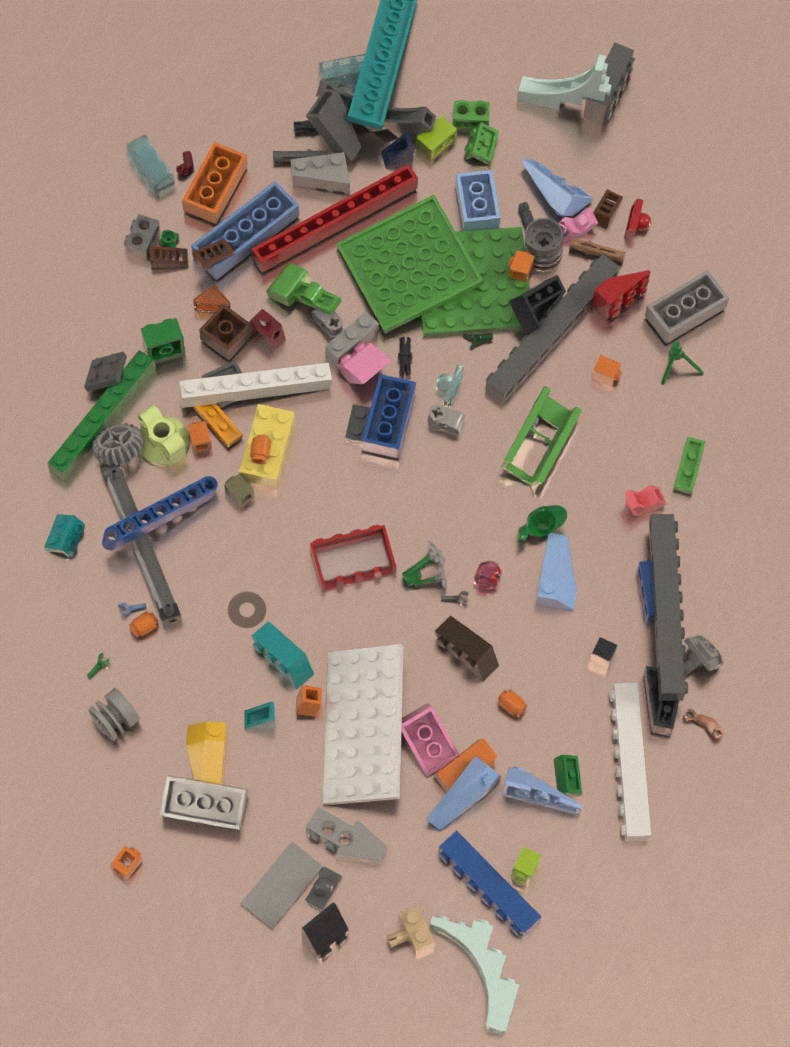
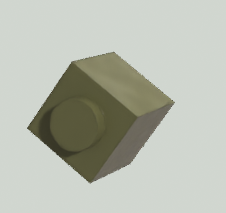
[224,474,254,508]

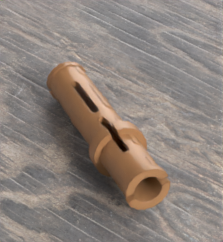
[569,237,626,263]

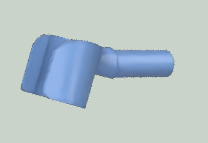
[118,602,146,616]

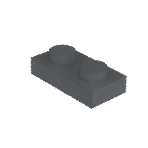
[345,404,370,444]

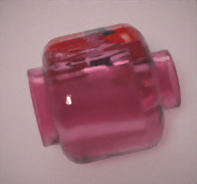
[474,561,502,590]

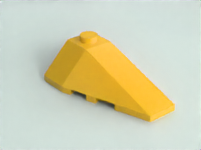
[186,721,227,784]

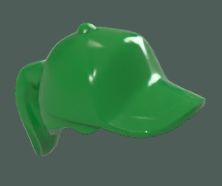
[518,505,567,540]

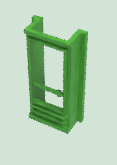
[501,386,582,487]

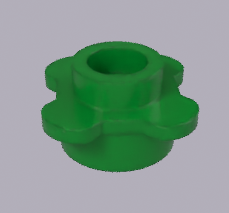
[158,230,179,248]

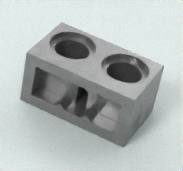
[124,214,160,260]

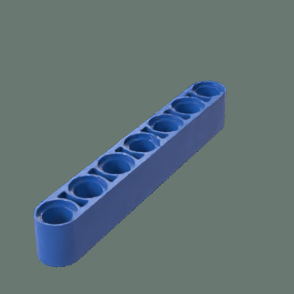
[102,476,218,551]

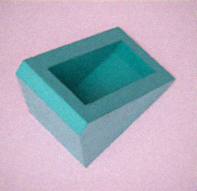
[244,701,275,730]

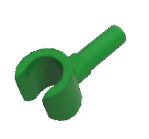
[87,653,109,678]

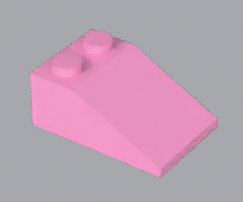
[401,703,459,777]

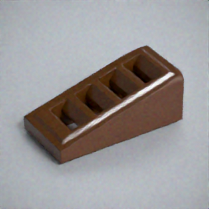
[593,189,623,228]
[193,239,235,272]
[150,246,188,268]

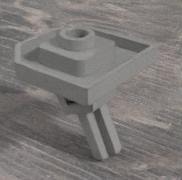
[683,634,724,677]

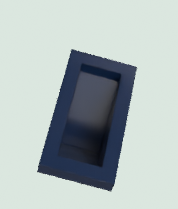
[381,133,414,167]

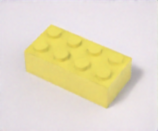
[239,404,295,489]

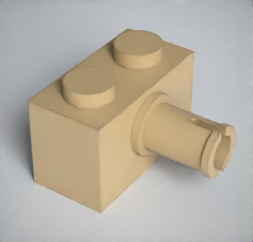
[386,905,435,956]

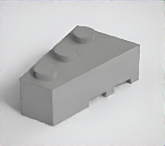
[290,152,350,195]

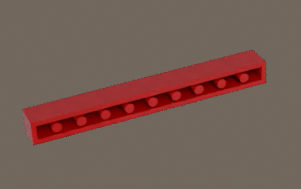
[252,164,418,273]

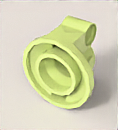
[138,405,189,466]

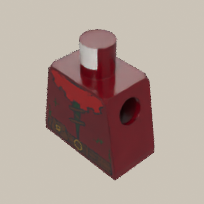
[249,309,286,352]

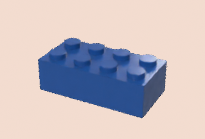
[362,374,416,458]

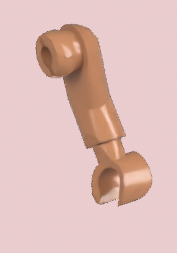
[683,709,724,739]

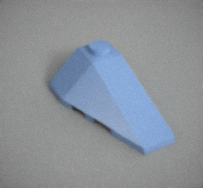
[536,533,577,611]
[502,767,582,814]

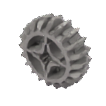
[93,423,144,466]

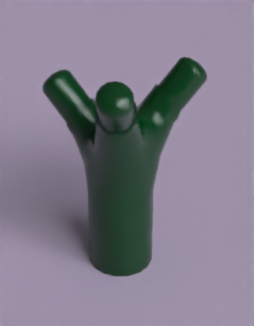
[463,333,493,349]

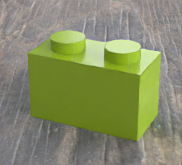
[416,116,457,160]
[511,846,542,886]

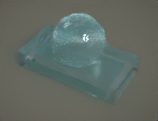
[436,365,464,407]

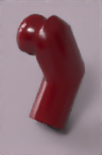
[176,151,194,176]

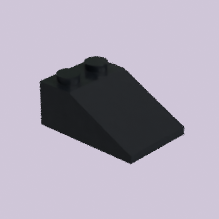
[302,902,349,960]

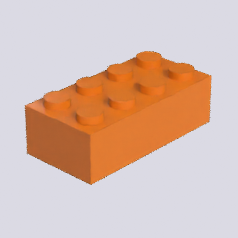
[182,142,247,224]

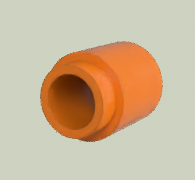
[250,434,271,464]
[128,611,159,638]
[498,689,528,717]

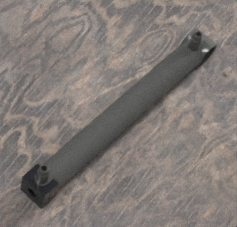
[100,464,182,628]

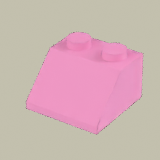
[336,342,391,384]

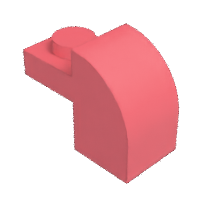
[624,485,666,516]

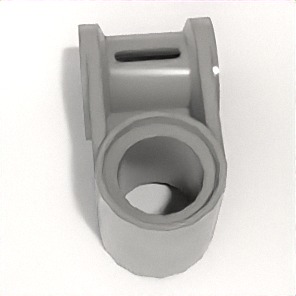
[311,309,343,339]
[428,405,465,435]

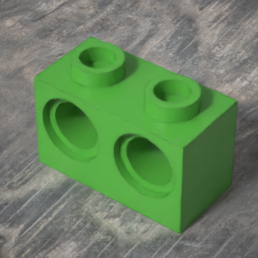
[453,100,490,129]

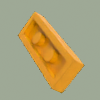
[193,404,243,448]

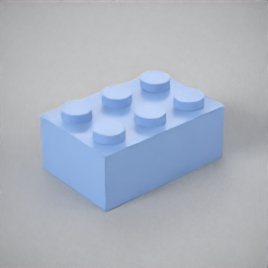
[455,170,501,231]

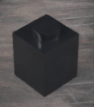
[590,637,618,669]

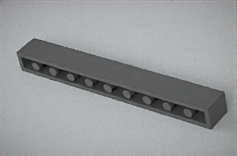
[486,254,620,402]
[649,514,688,701]

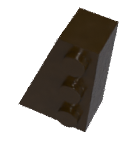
[435,615,499,682]

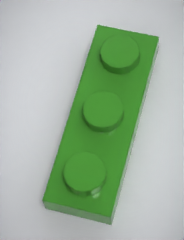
[673,436,706,494]

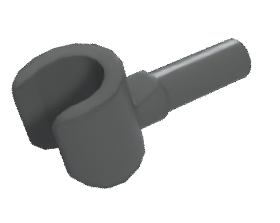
[441,591,469,605]

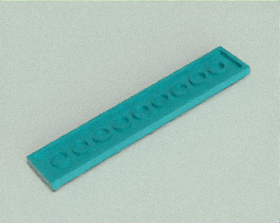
[347,0,417,130]

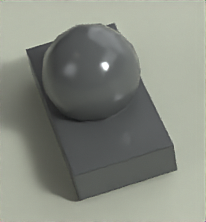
[305,867,342,912]

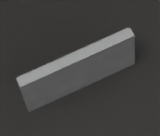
[241,842,323,929]

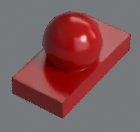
[624,199,651,239]

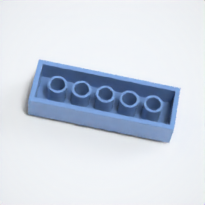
[191,181,300,280]

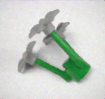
[402,541,447,589]

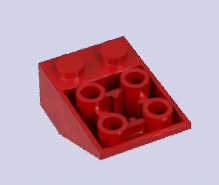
[591,270,651,321]

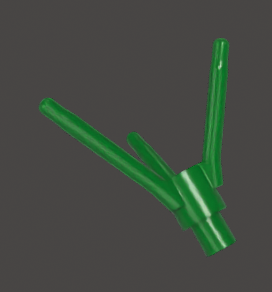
[661,342,704,383]

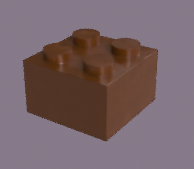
[199,304,253,360]

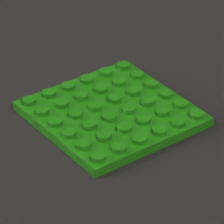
[336,195,484,333]
[421,227,530,336]

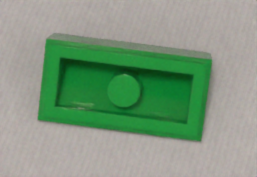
[554,754,582,796]

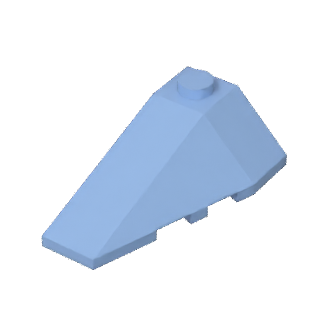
[521,158,593,217]
[426,756,501,830]

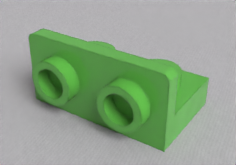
[464,122,499,164]

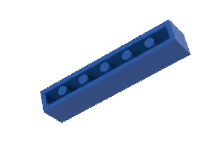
[438,830,542,937]

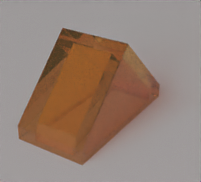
[193,284,231,313]

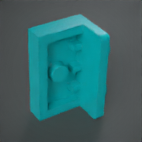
[44,514,85,558]

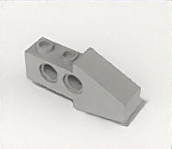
[306,807,387,865]

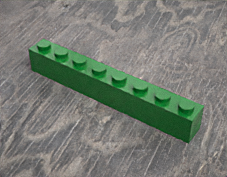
[47,350,156,482]

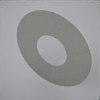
[228,591,266,628]

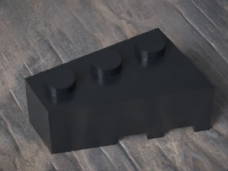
[508,275,566,335]
[644,666,679,737]

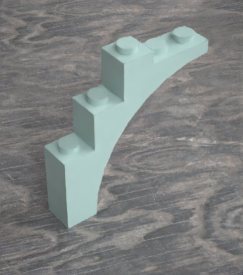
[517,54,612,110]
[430,915,519,1036]

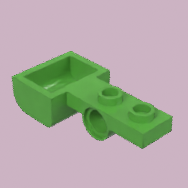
[266,263,342,315]

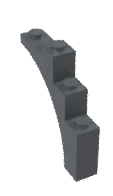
[316,79,436,138]

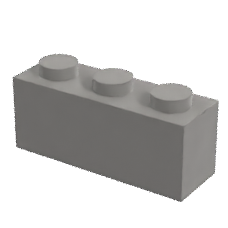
[325,312,379,367]

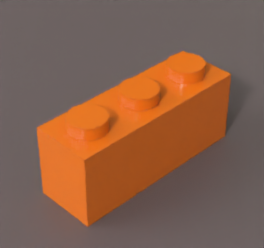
[433,738,497,793]

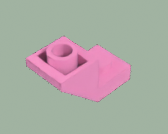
[558,208,598,242]

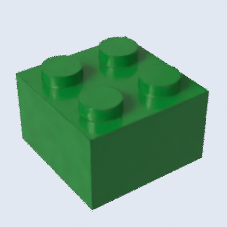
[141,318,185,362]

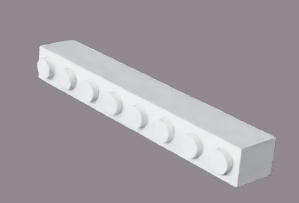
[179,363,332,408]
[609,682,651,842]

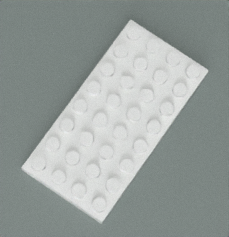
[323,644,404,805]

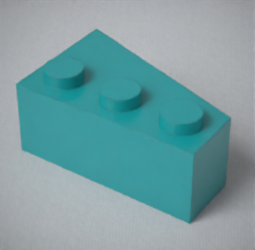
[251,621,314,689]

